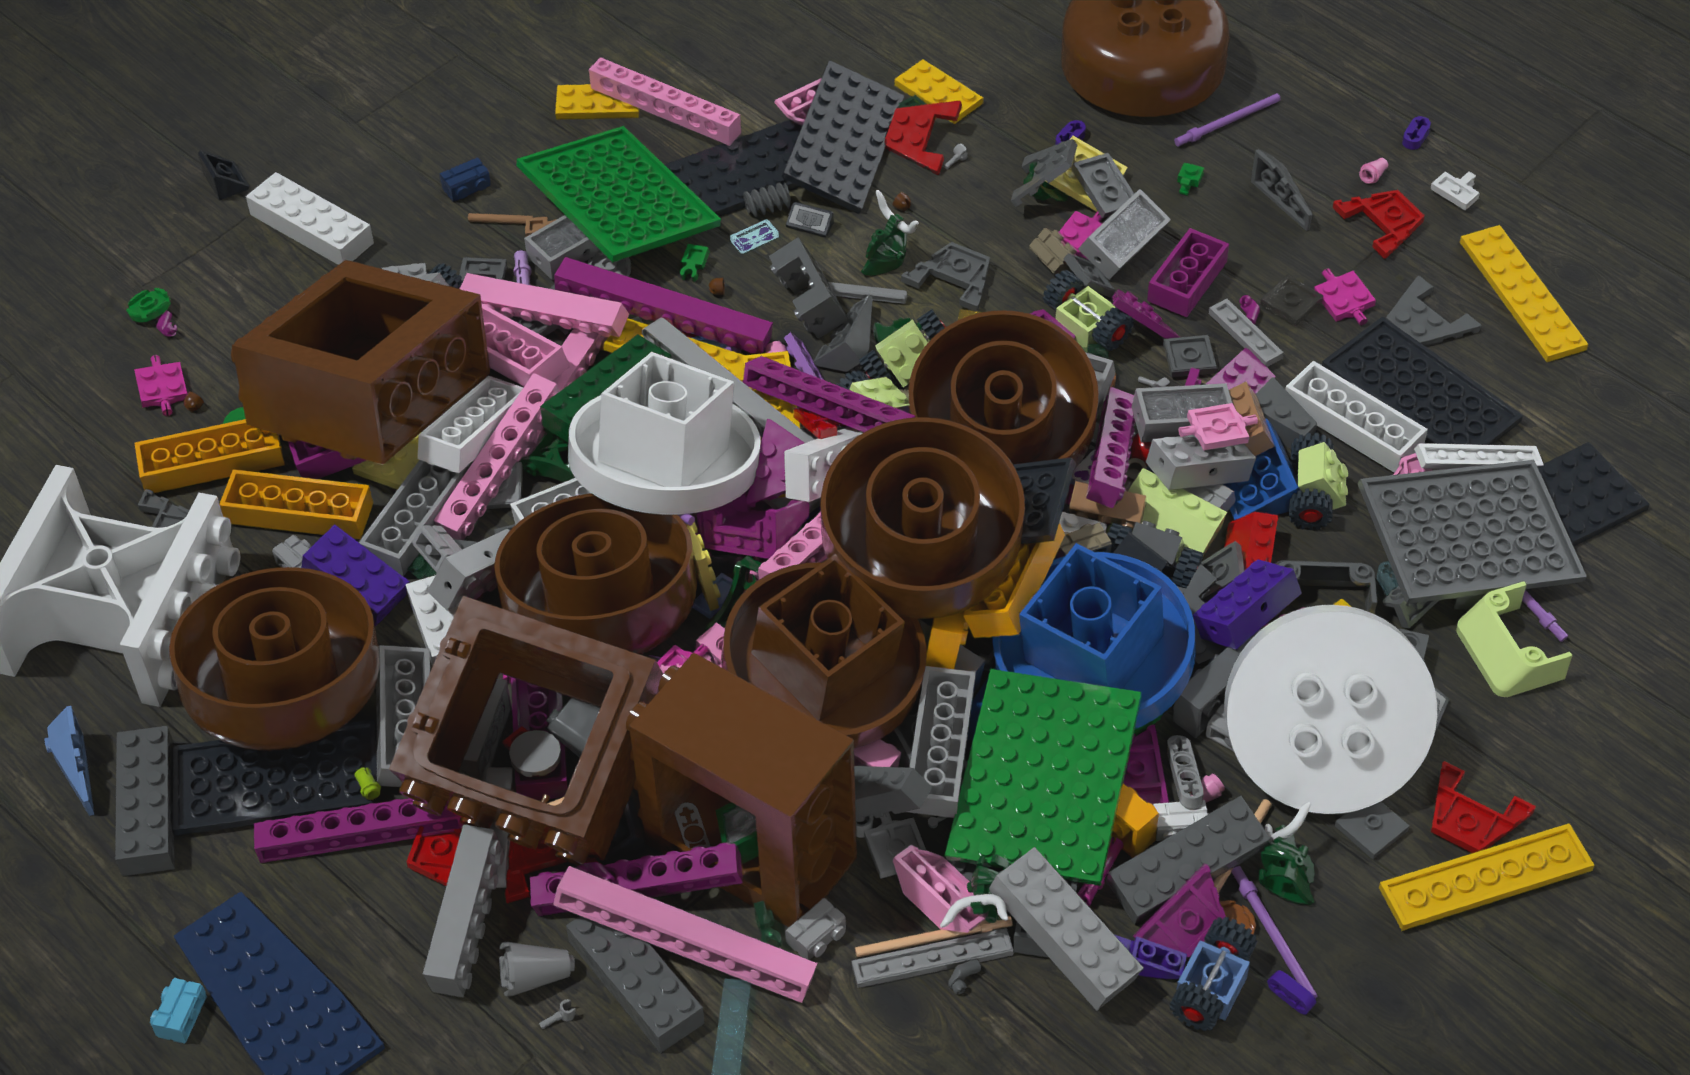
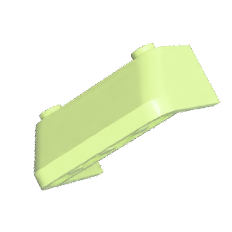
[1456,581,1572,697]

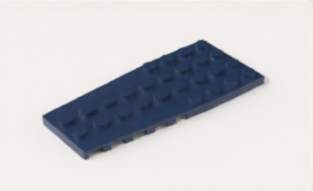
[174,892,385,1075]

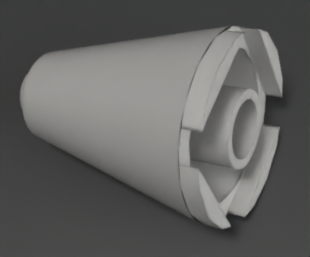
[499,942,575,997]

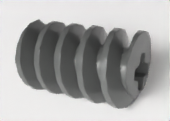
[743,183,791,217]

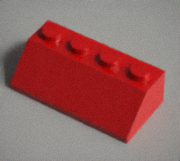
[1224,512,1278,570]

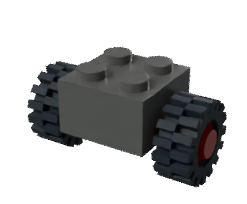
[1107,520,1204,589]

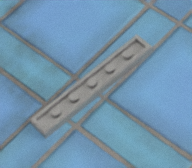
[852,928,1013,988]

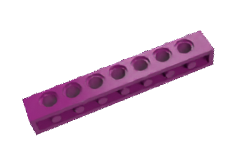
[743,356,915,432]
[1086,387,1135,508]
[254,798,464,863]
[530,843,743,916]

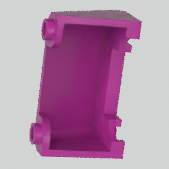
[697,492,809,558]

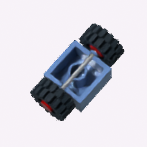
[1170,917,1257,1031]

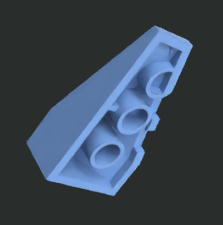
[45,705,95,816]

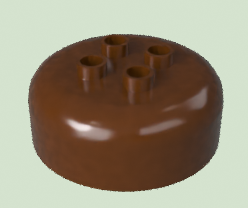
[1061,0,1229,117]
[909,310,1099,470]
[821,417,1025,619]
[495,493,697,655]
[169,567,380,750]

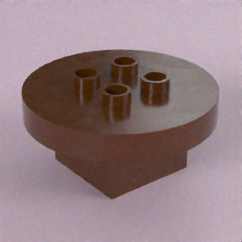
[721,554,927,749]

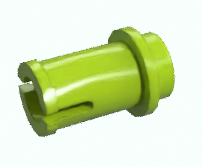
[355,767,381,800]

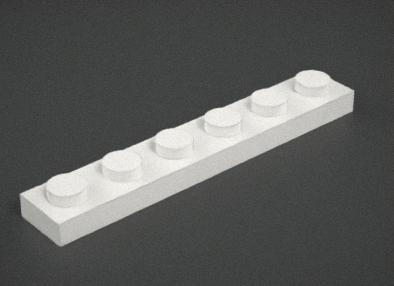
[1414,443,1544,469]

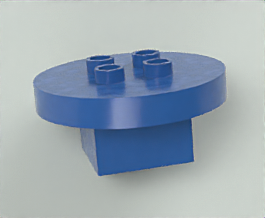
[993,543,1196,729]

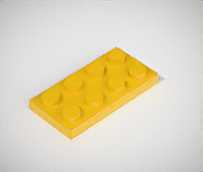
[894,59,983,124]
[555,84,639,120]

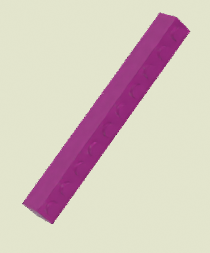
[554,257,773,354]

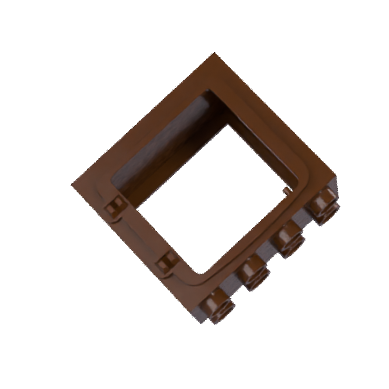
[231,260,490,465]
[389,596,663,865]
[626,652,857,927]

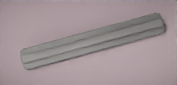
[828,282,907,304]

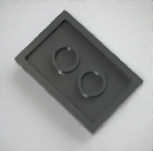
[1071,153,1134,218]

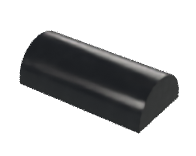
[599,792,646,865]

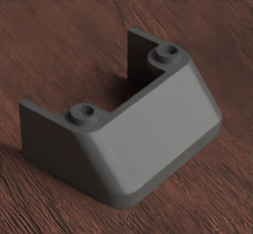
[1273,560,1377,621]

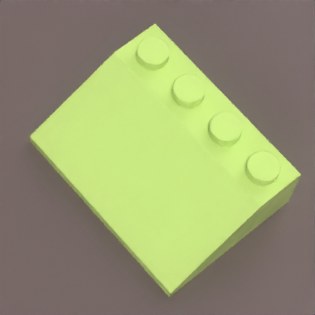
[1106,468,1227,556]

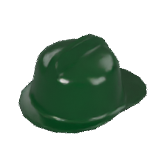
[1023,162,1068,202]

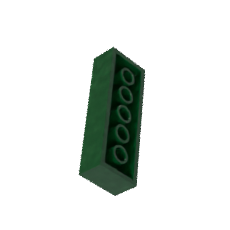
[540,334,671,443]

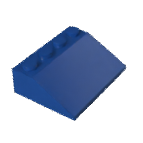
[1223,419,1300,520]

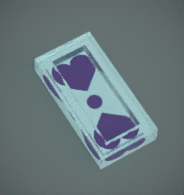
[730,219,779,254]

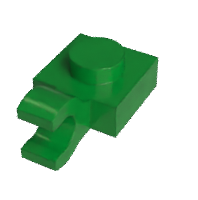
[1177,163,1204,195]

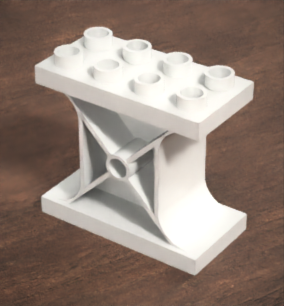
[0,465,240,707]

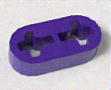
[1402,116,1431,150]
[1055,120,1086,145]
[1267,970,1316,1014]

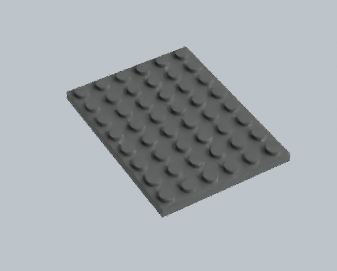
[1358,460,1587,604]

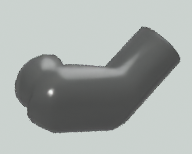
[948,959,981,994]

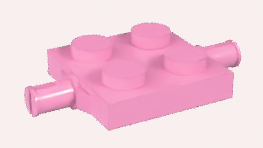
[1178,403,1258,451]

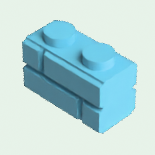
[150,978,207,1044]

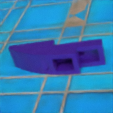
[1114,935,1187,979]

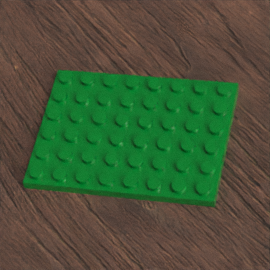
[516,126,721,262]
[945,669,1142,886]

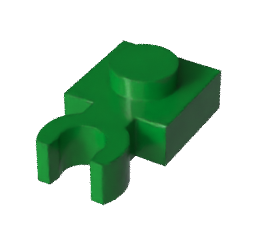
[680,244,710,282]

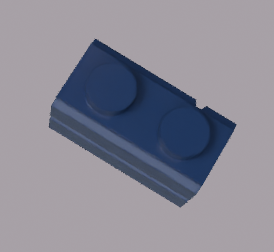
[440,157,491,202]

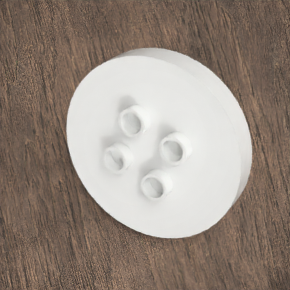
[568,352,761,515]
[1224,605,1437,814]

